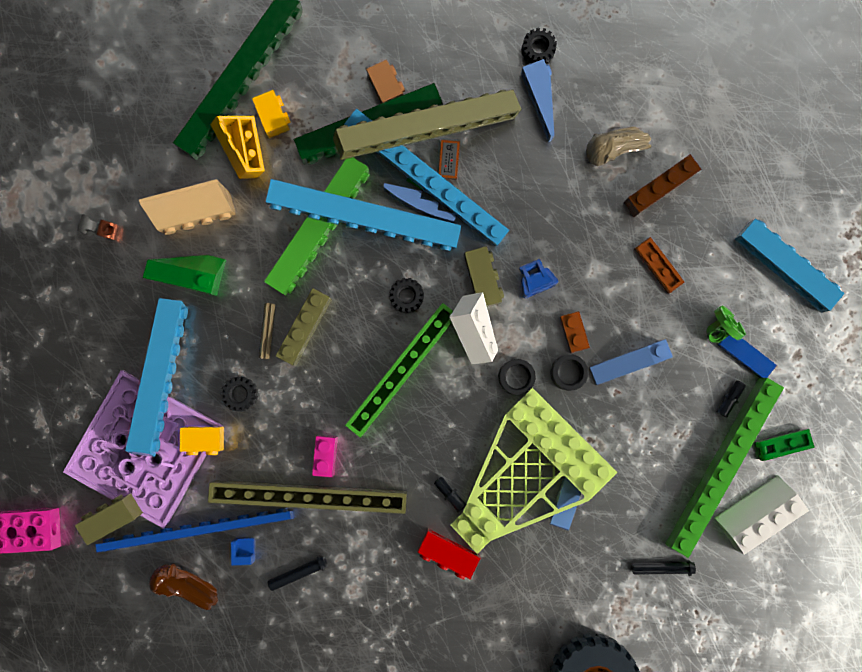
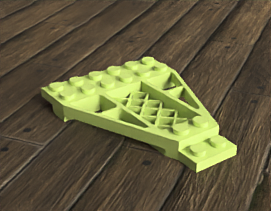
[451,388,618,554]

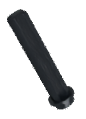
[267,556,328,591]
[631,560,696,576]

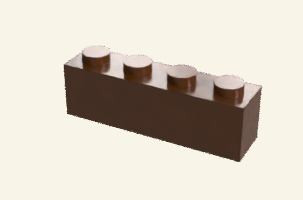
[623,154,702,217]

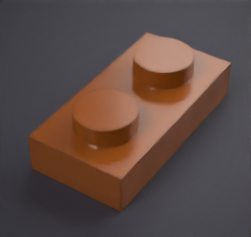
[560,311,590,353]

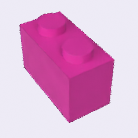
[312,435,338,477]

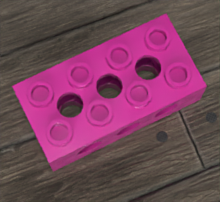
[0,507,61,554]

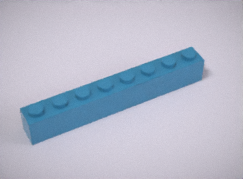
[125,298,188,457]

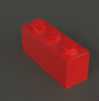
[418,528,481,580]

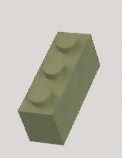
[464,246,504,307]
[75,493,143,545]

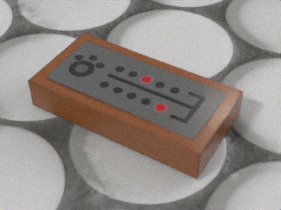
[439,140,460,180]

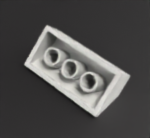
[714,475,809,555]

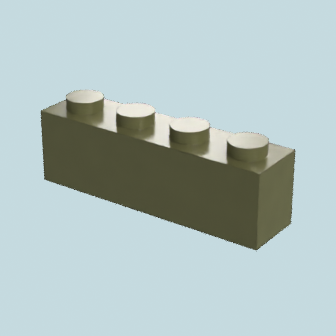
[276,288,332,366]

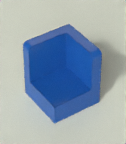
[231,538,255,566]

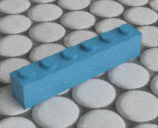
[735,218,845,313]

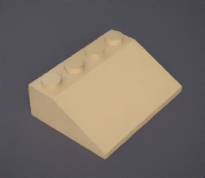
[139,179,236,235]

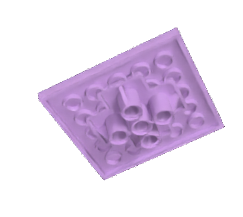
[63,370,223,529]

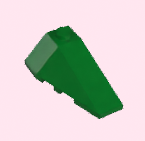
[143,255,226,296]

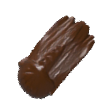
[149,564,218,610]

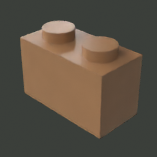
[366,59,405,104]

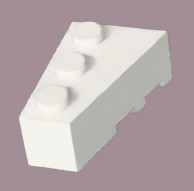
[450,292,498,364]

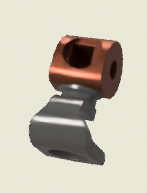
[77,214,118,240]

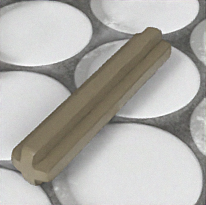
[259,303,275,359]

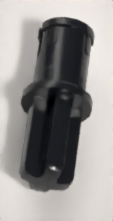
[716,380,746,418]
[434,476,466,512]

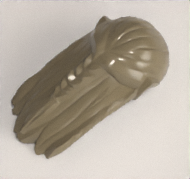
[586,127,651,166]

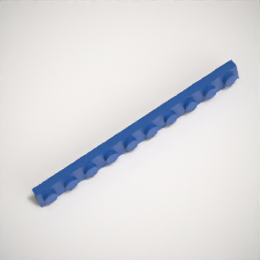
[96,508,294,552]

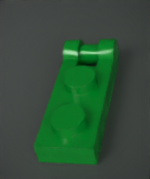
[755,429,815,461]

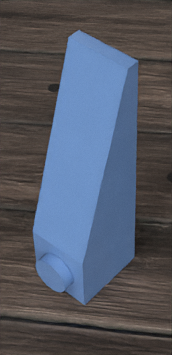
[521,59,554,142]
[589,339,673,385]

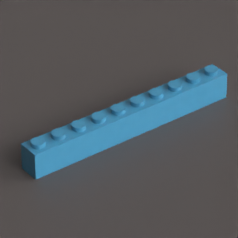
[344,109,509,246]
[266,179,461,251]

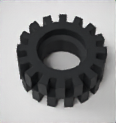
[521,28,557,64]
[389,278,424,313]
[221,377,258,412]

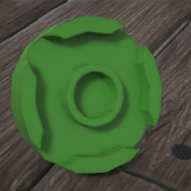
[706,305,746,343]

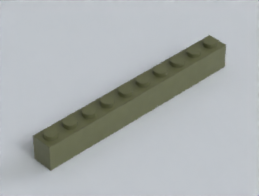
[333,90,522,160]
[208,480,407,514]

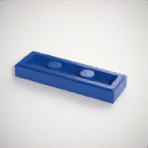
[718,335,777,378]

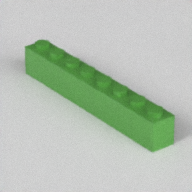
[264,157,370,296]
[345,303,453,438]

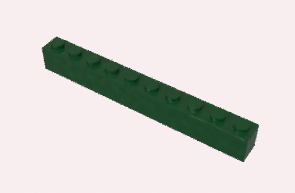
[173,0,303,160]

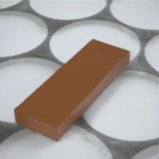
[634,237,684,294]

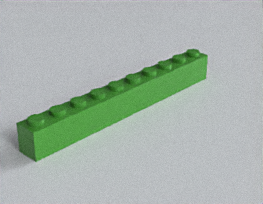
[665,378,784,558]

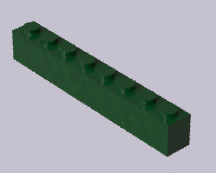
[293,83,443,165]

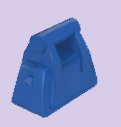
[519,259,558,299]

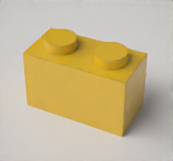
[252,90,291,138]
[180,427,224,455]

